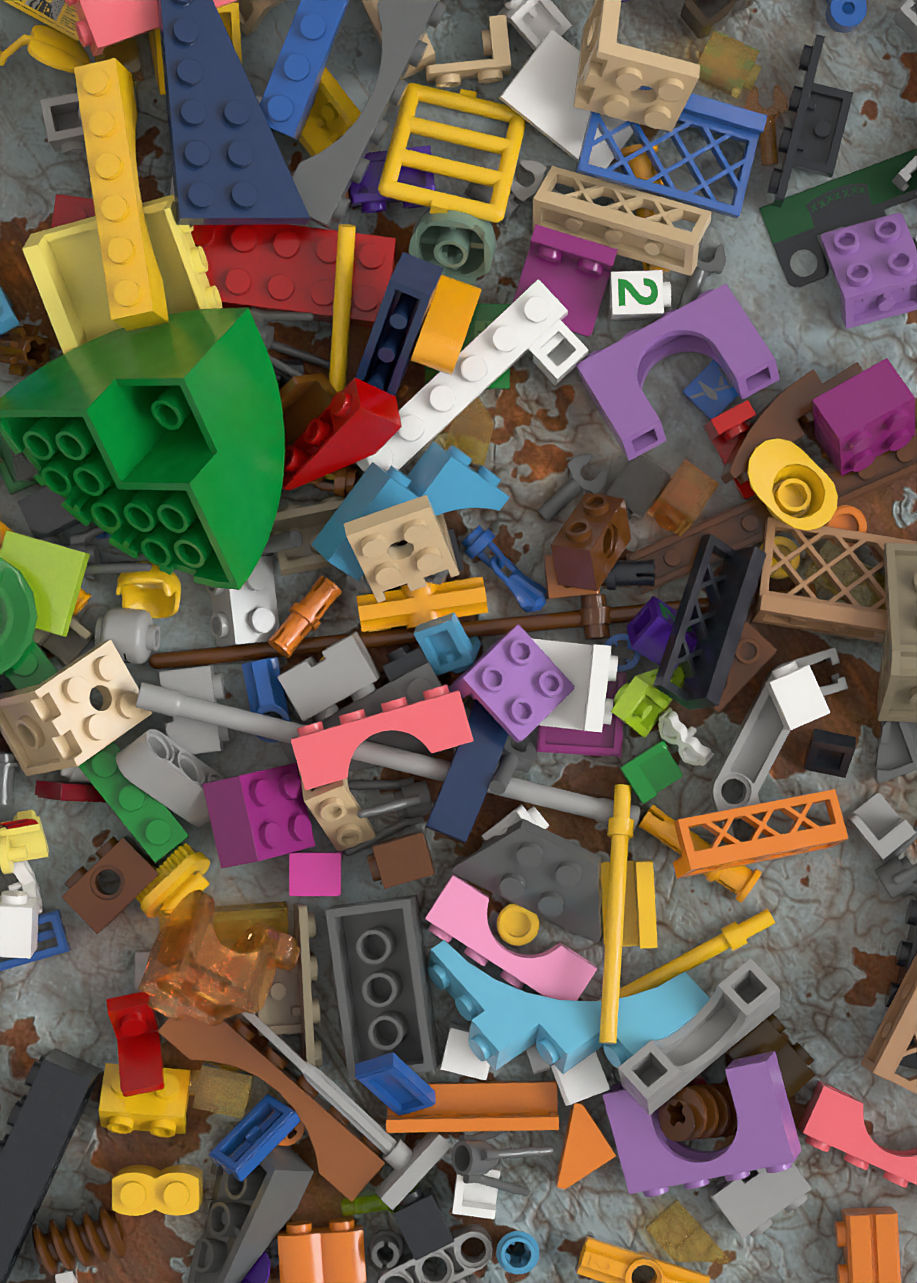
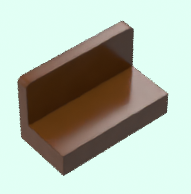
[279,373,337,448]

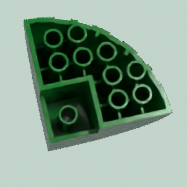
[0,307,285,590]

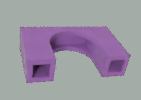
[576,284,780,461]
[603,1051,802,1197]

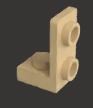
[425,15,511,88]
[299,771,375,851]

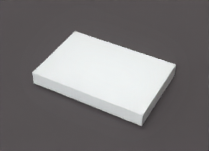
[499,29,640,169]

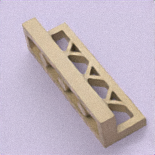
[533,166,712,276]

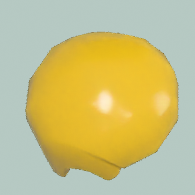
[116,560,181,619]

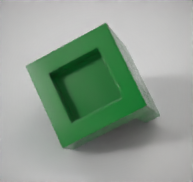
[618,740,683,804]

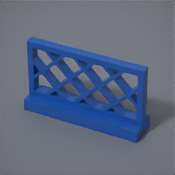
[575,86,767,218]

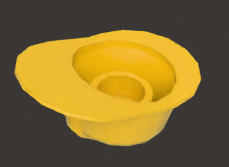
[747,438,838,531]

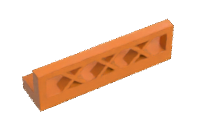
[673,789,849,879]
[386,1080,559,1133]

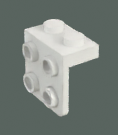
[531,638,618,732]

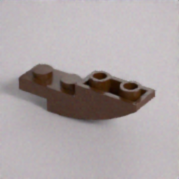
[721,362,863,484]

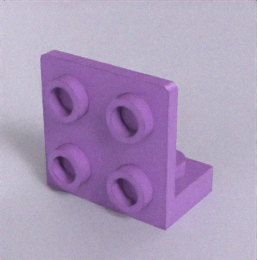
[821,213,917,329]
[448,624,574,742]

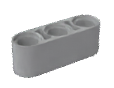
[116,729,225,827]
[378,1224,493,1283]

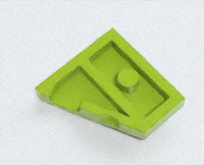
[610,664,685,738]

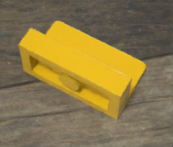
[600,860,658,949]

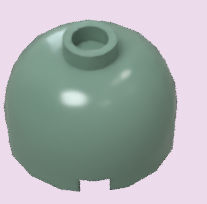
[408,208,496,285]

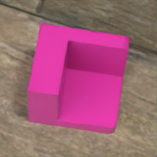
[289,851,343,896]

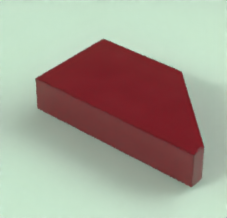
[35,780,107,803]

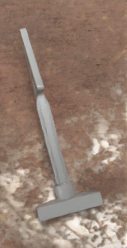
[233,999,452,1210]

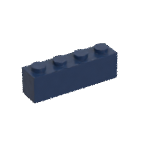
[355,252,444,397]

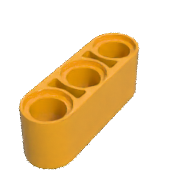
[411,274,482,375]

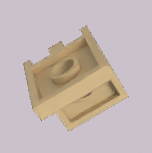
[573,0,700,132]
[344,495,459,603]
[0,640,152,776]

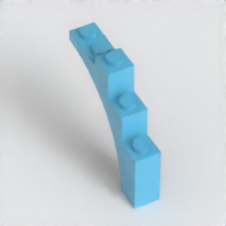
[428,940,710,1074]

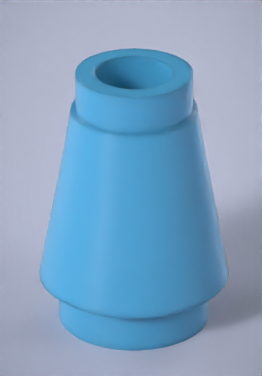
[496,1231,539,1274]

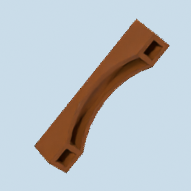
[157,988,386,1202]

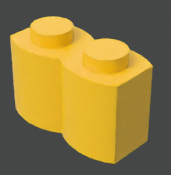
[112,1164,203,1216]

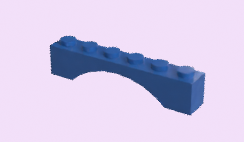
[259,0,350,141]

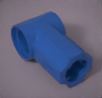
[241,657,292,743]

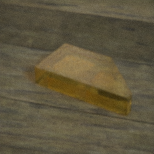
[445,396,495,466]
[645,1198,730,1264]

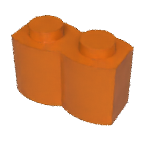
[277,1218,367,1283]

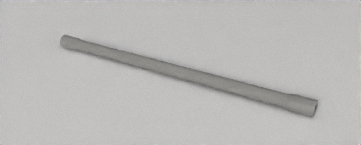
[136,682,640,831]

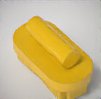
[135,843,210,921]

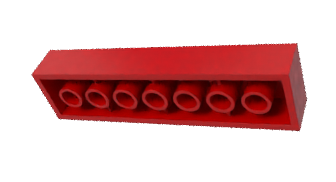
[51,194,397,328]

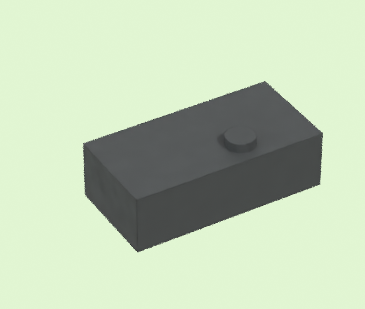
[325,895,441,1081]

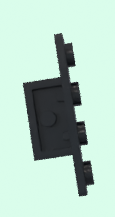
[767,34,854,208]

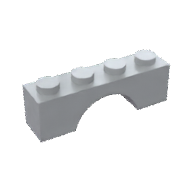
[618,958,780,1115]

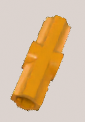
[356,577,488,632]
[576,1236,710,1283]

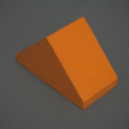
[555,1100,616,1189]

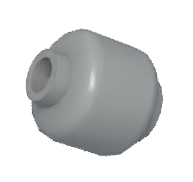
[95,607,161,664]

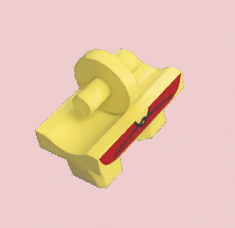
[0,810,49,874]

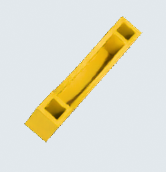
[74,58,169,331]

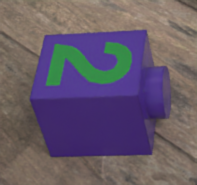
[626,596,698,669]

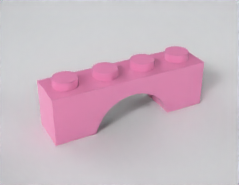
[425,873,597,1001]

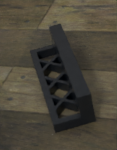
[653,534,767,710]

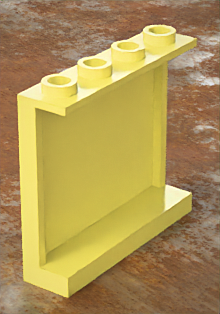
[23,194,222,354]

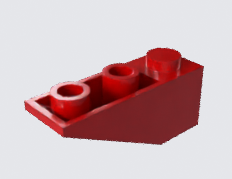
[283,378,402,491]

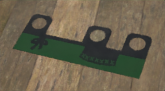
[759,148,917,287]

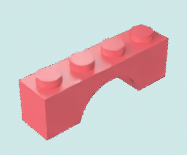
[291,685,474,790]
[798,1081,917,1188]

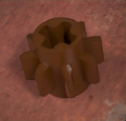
[0,324,50,377]

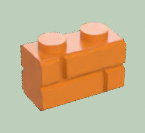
[834,1206,901,1283]

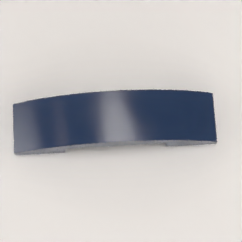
[425,699,509,843]

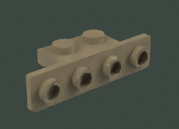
[270,496,344,576]
[253,903,322,1067]

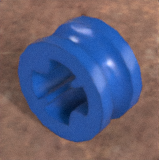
[604,634,641,671]

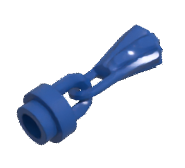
[461,525,547,613]

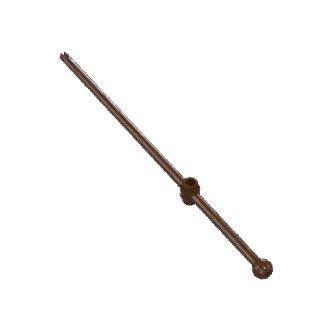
[148,580,817,669]

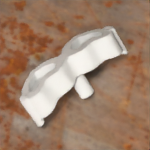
[658,707,714,766]
[8,860,43,914]

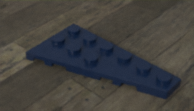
[157,0,310,225]

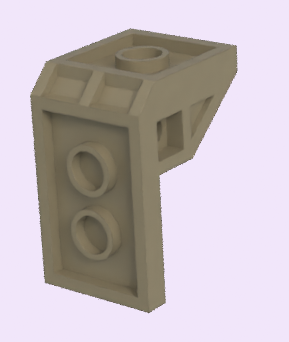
[877,543,917,722]

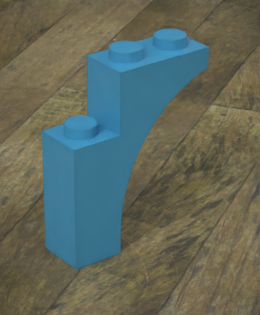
[311,441,510,581]

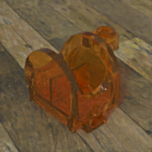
[138,889,301,1026]

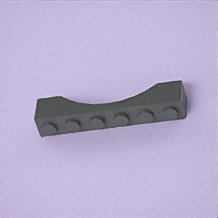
[292,0,447,229]

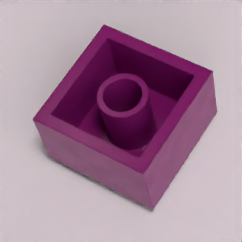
[812,358,915,476]
[202,762,315,869]

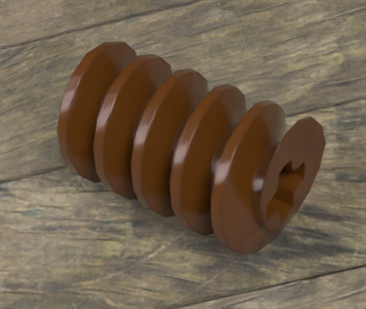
[658,1082,738,1141]
[32,1206,127,1276]

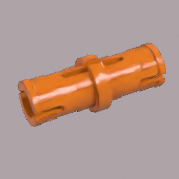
[268,576,341,658]

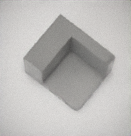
[845,793,916,859]

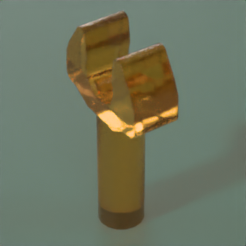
[744,85,788,166]

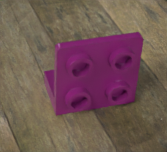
[513,224,618,337]

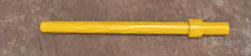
[325,224,356,480]
[599,784,634,1044]
[598,908,775,1001]

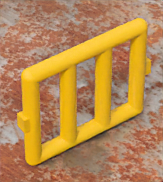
[378,83,527,223]

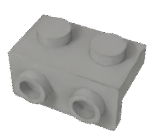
[206,556,280,647]

